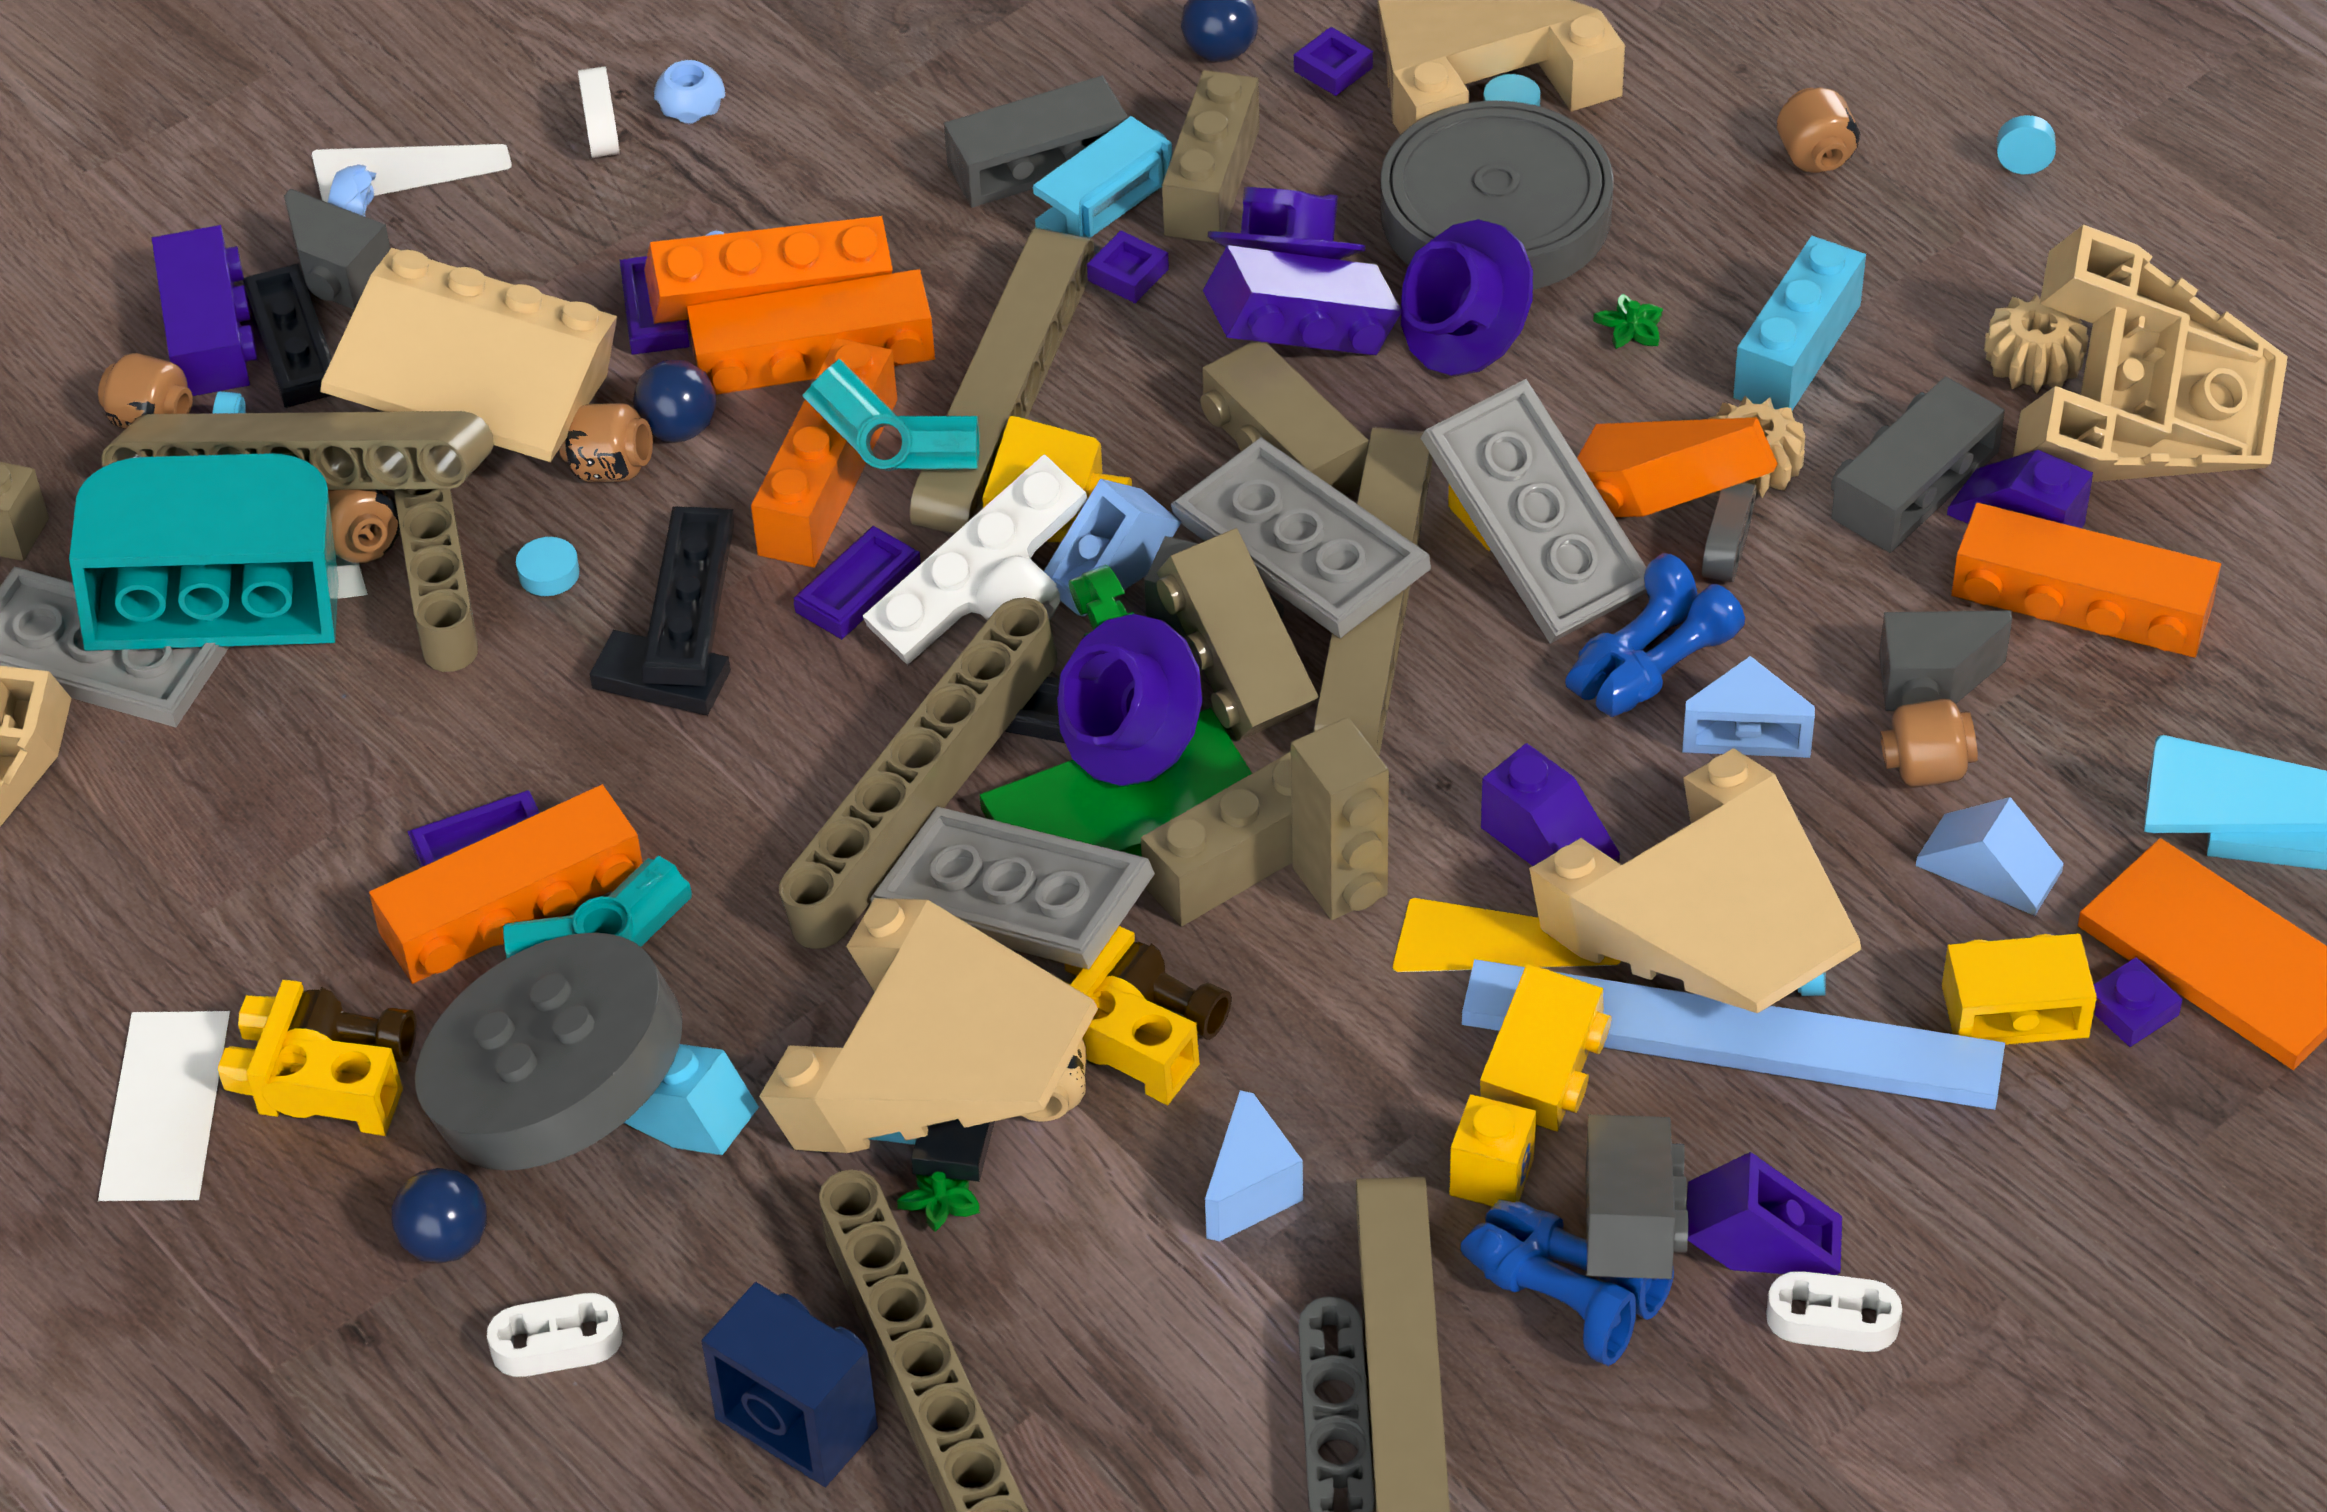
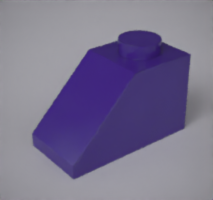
[1947,449,2093,528]
[1481,743,1620,866]
[1686,1152,1842,1275]

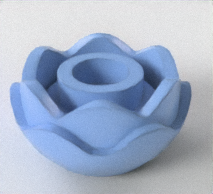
[654,60,725,124]
[328,165,376,217]

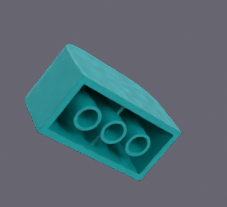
[69,454,339,651]

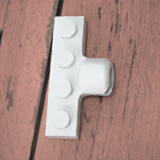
[863,454,1088,665]

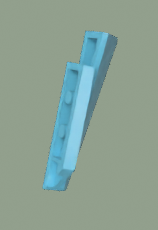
[2144,735,2327,870]

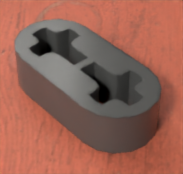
[1702,482,1756,583]

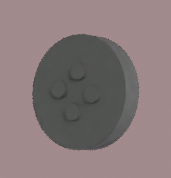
[1380,101,1613,290]
[415,933,683,1170]

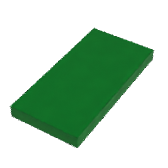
[980,708,1252,857]

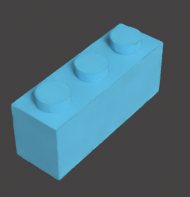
[1733,235,1866,411]

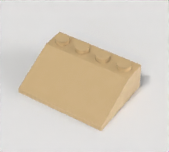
[320,248,617,462]

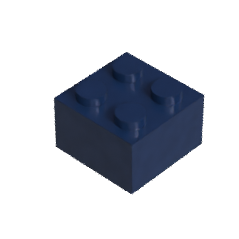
[701,1281,878,1488]

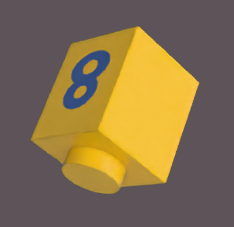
[1450,1094,1536,1206]

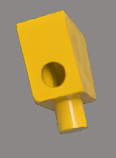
[982,416,1132,542]

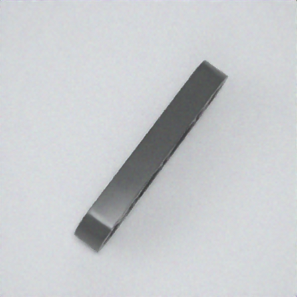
[1299,1296,1374,1512]

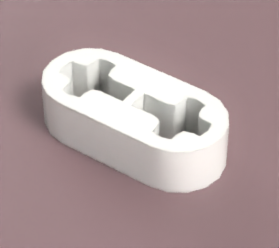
[578,66,620,158]
[1766,1271,1902,1352]
[487,1293,622,1377]

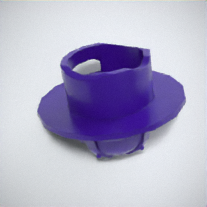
[1207,187,1366,260]
[1401,219,1533,377]
[1057,614,1202,787]

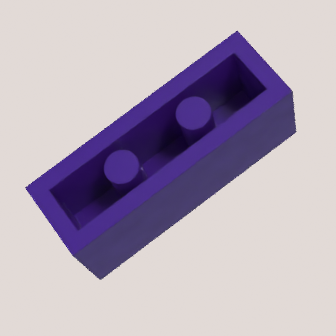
[151,225,257,396]
[1203,245,1402,356]

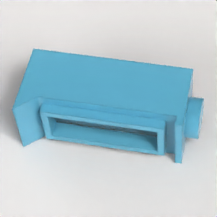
[1033,116,1172,238]

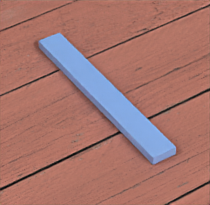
[1462,959,2005,1110]

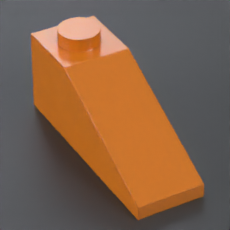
[1577,417,1778,517]

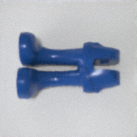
[1565,553,1745,718]
[1460,1199,1674,1366]

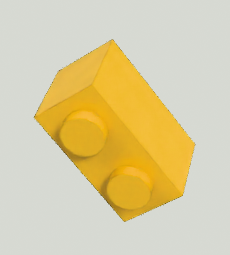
[1942,934,2097,1045]
[1480,963,1612,1132]

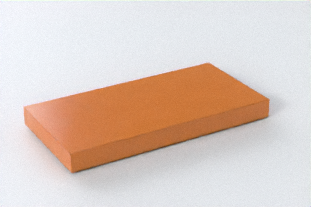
[2078,838,2327,1071]

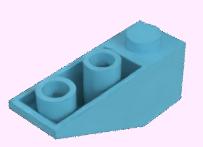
[624,1044,759,1155]

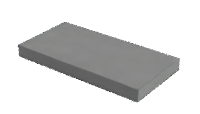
[1420,379,1647,644]
[1171,437,1431,638]
[0,566,230,727]
[870,806,1155,970]

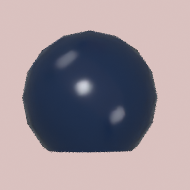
[1181,0,1259,62]
[633,360,716,443]
[392,1168,487,1263]

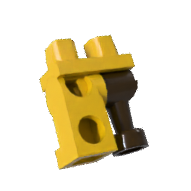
[1060,926,1232,1106]
[218,980,417,1136]

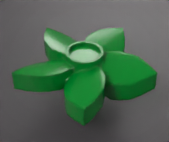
[1593,293,1663,349]
[897,1172,980,1232]

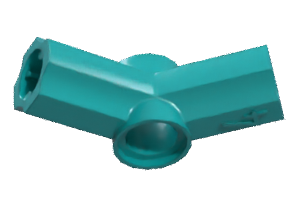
[802,359,980,471]
[503,855,692,959]

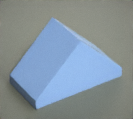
[1682,656,1815,758]
[1916,797,2064,916]
[1205,1091,1303,1241]

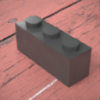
[944,75,1128,208]
[1831,376,2005,553]
[1585,1114,1688,1279]

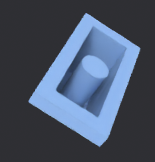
[1044,479,1182,616]

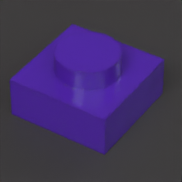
[1294,27,1373,96]
[1087,230,1169,303]
[2094,957,2182,1047]

